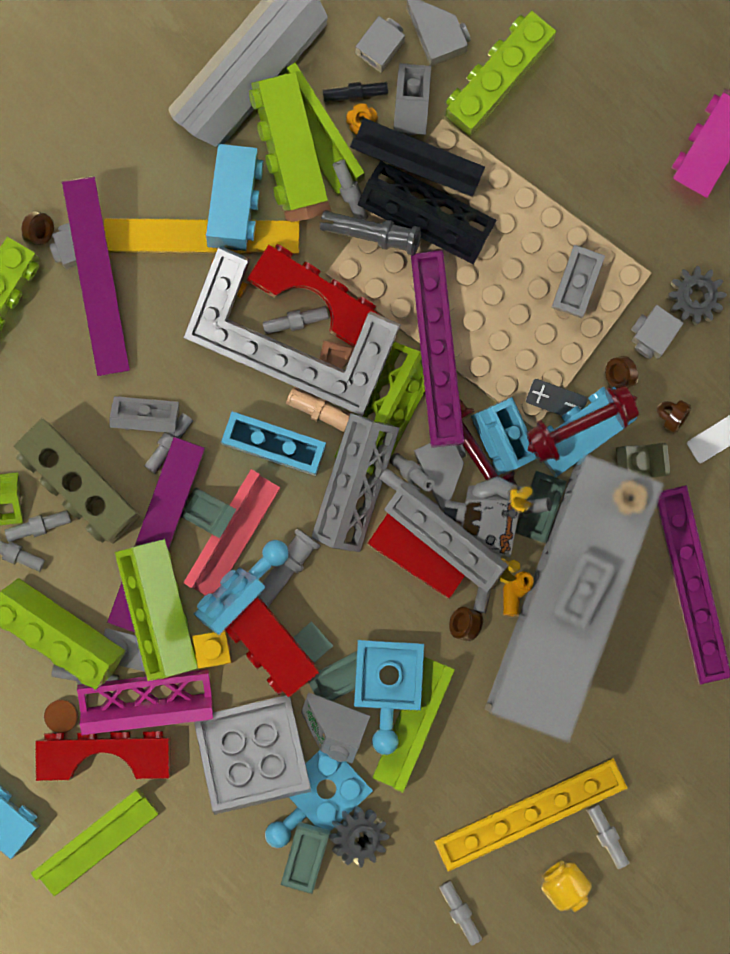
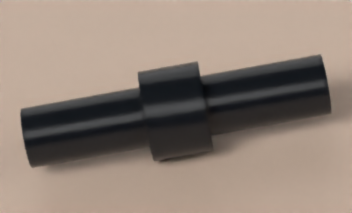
[323,82,388,103]

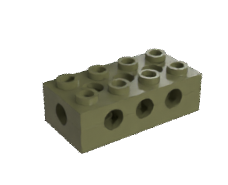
[14,418,141,543]

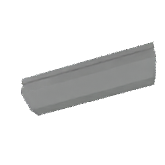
[168,0,328,147]

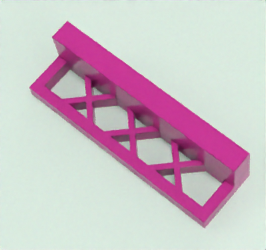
[77,669,213,735]

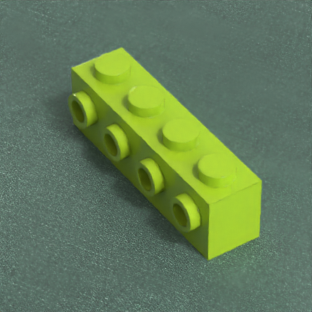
[445,10,556,137]
[249,72,328,210]
[0,236,40,331]
[115,539,198,681]
[0,578,126,690]

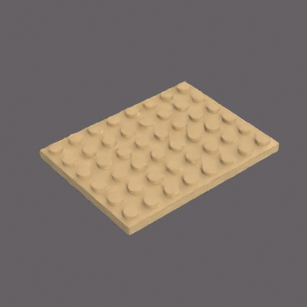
[326,118,651,429]

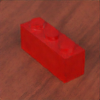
[367,513,465,599]
[225,595,319,698]

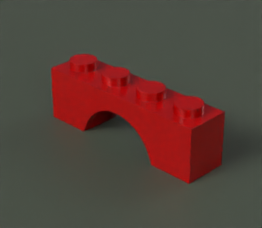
[246,244,380,347]
[35,731,171,781]

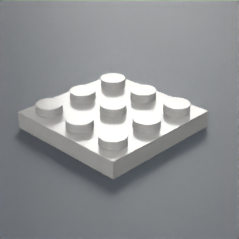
[194,695,312,815]

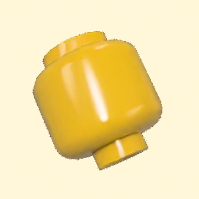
[542,861,591,912]

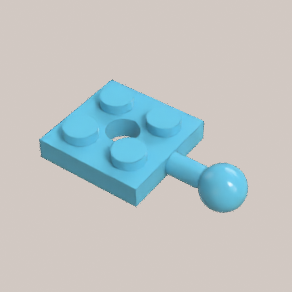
[194,540,289,635]
[354,640,424,755]
[265,750,373,848]

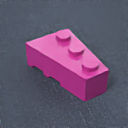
[671,88,730,198]

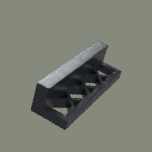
[350,118,485,198]
[357,161,497,265]

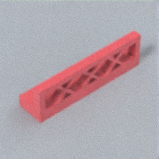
[183,469,281,596]

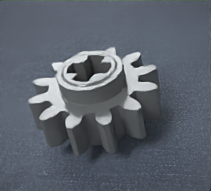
[667,266,727,325]
[329,806,389,868]

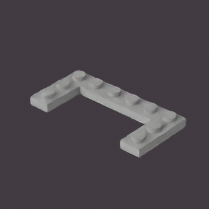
[184,246,401,416]

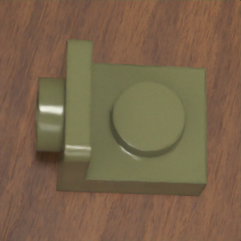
[616,443,670,478]

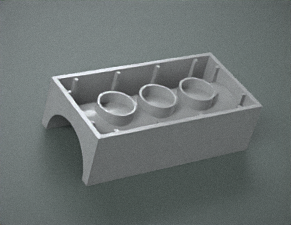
[485,455,663,742]

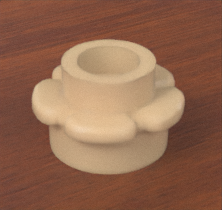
[613,481,647,515]

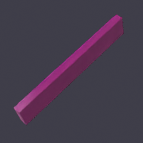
[62,176,130,376]
[411,250,464,448]
[107,437,206,632]
[656,485,730,685]

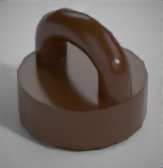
[21,211,54,245]
[605,356,639,388]
[657,400,691,433]
[449,607,484,641]

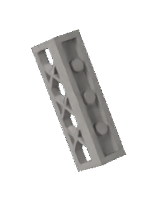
[311,413,399,552]
[384,482,509,593]

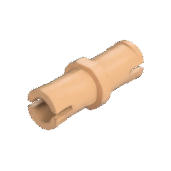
[286,386,350,432]

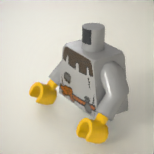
[444,477,533,583]

